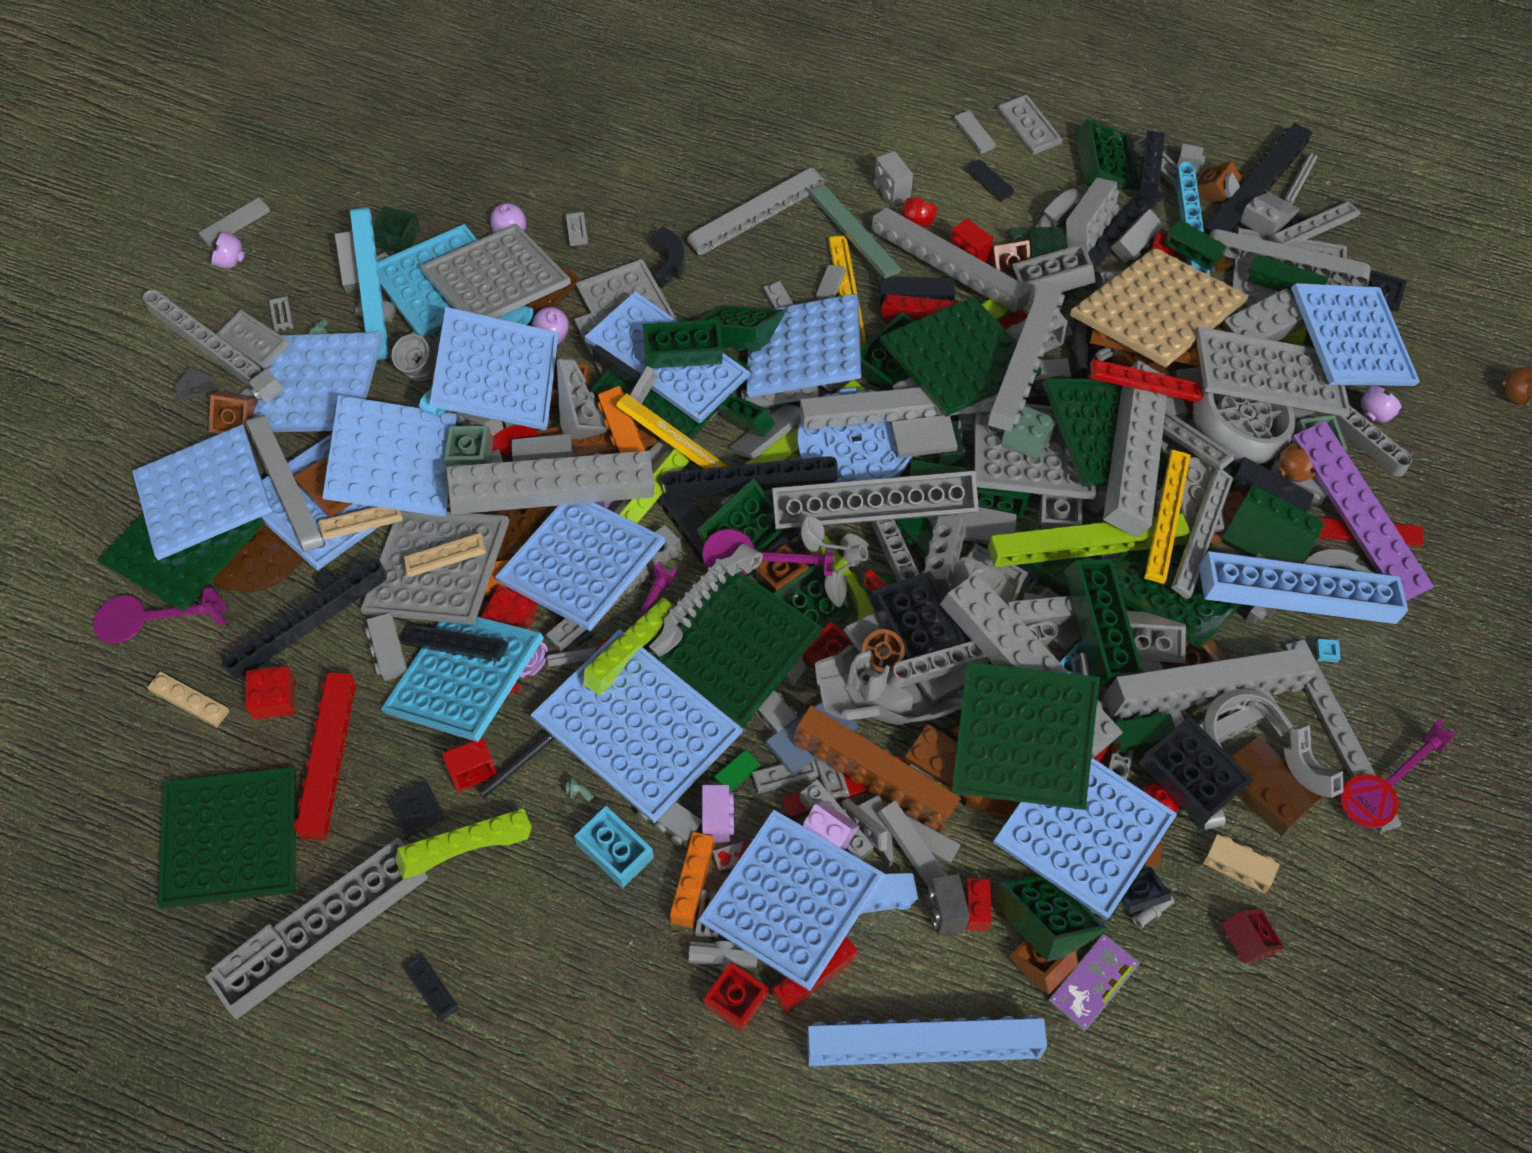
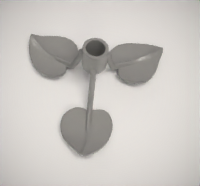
[802,516,869,607]

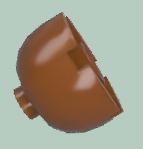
[1502,367,1532,406]
[1277,442,1315,482]
[862,629,905,672]

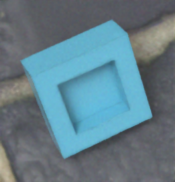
[1316,639,1340,662]

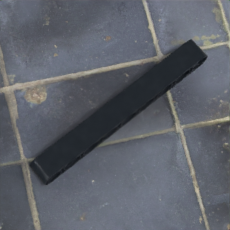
[661,456,839,499]
[222,558,387,679]

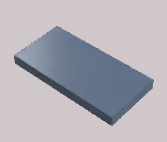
[766,702,859,775]

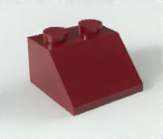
[1221,909,1285,964]

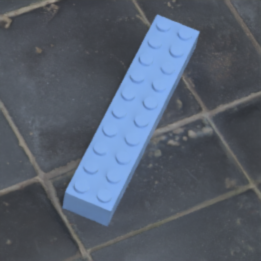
[1199,551,1408,624]
[807,1016,1047,1066]

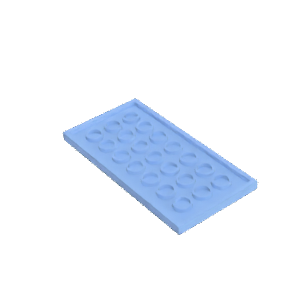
[585,291,750,424]

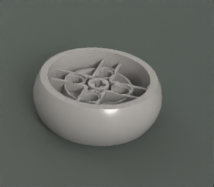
[1192,385,1295,464]

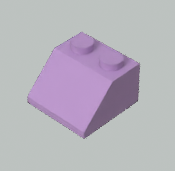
[803,801,860,850]

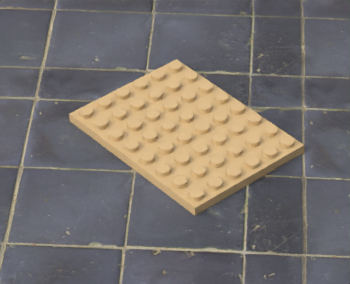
[1070,249,1248,367]

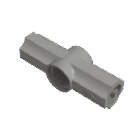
[689,941,757,969]

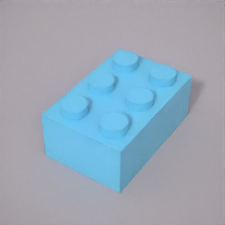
[574,806,654,889]

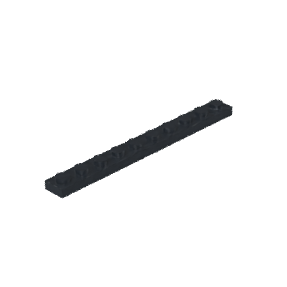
[1062,190,1164,305]

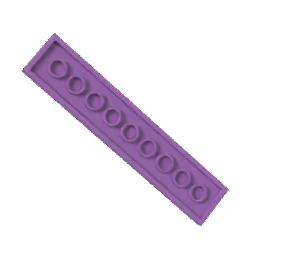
[1291,421,1434,601]

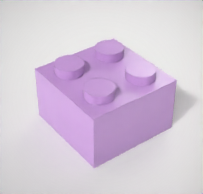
[702,785,734,843]

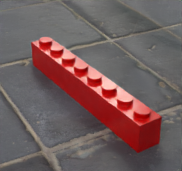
[294,673,357,840]

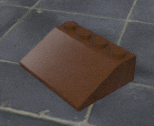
[1232,736,1323,837]

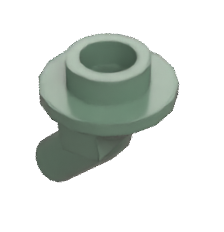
[308,319,328,334]
[566,777,594,802]

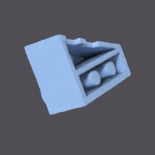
[860,873,918,914]

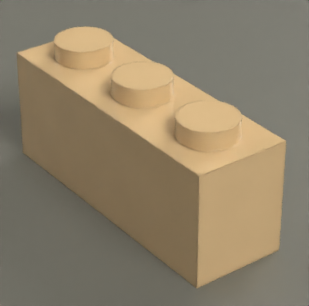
[1203,834,1280,894]

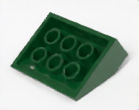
[1075,118,1139,189]
[697,305,785,352]
[860,312,915,388]
[697,478,784,552]
[1221,484,1326,564]
[772,563,853,629]
[993,875,1107,961]

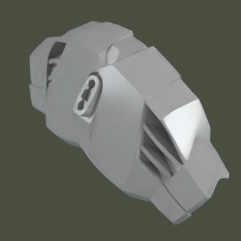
[815,557,1023,725]

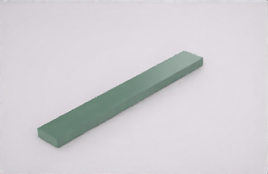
[809,184,900,279]

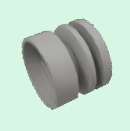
[391,334,438,382]

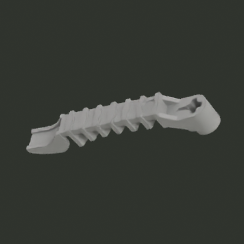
[649,543,763,657]

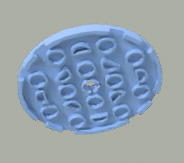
[797,388,912,483]

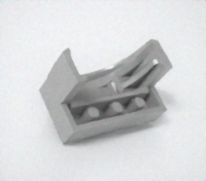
[1197,689,1293,749]

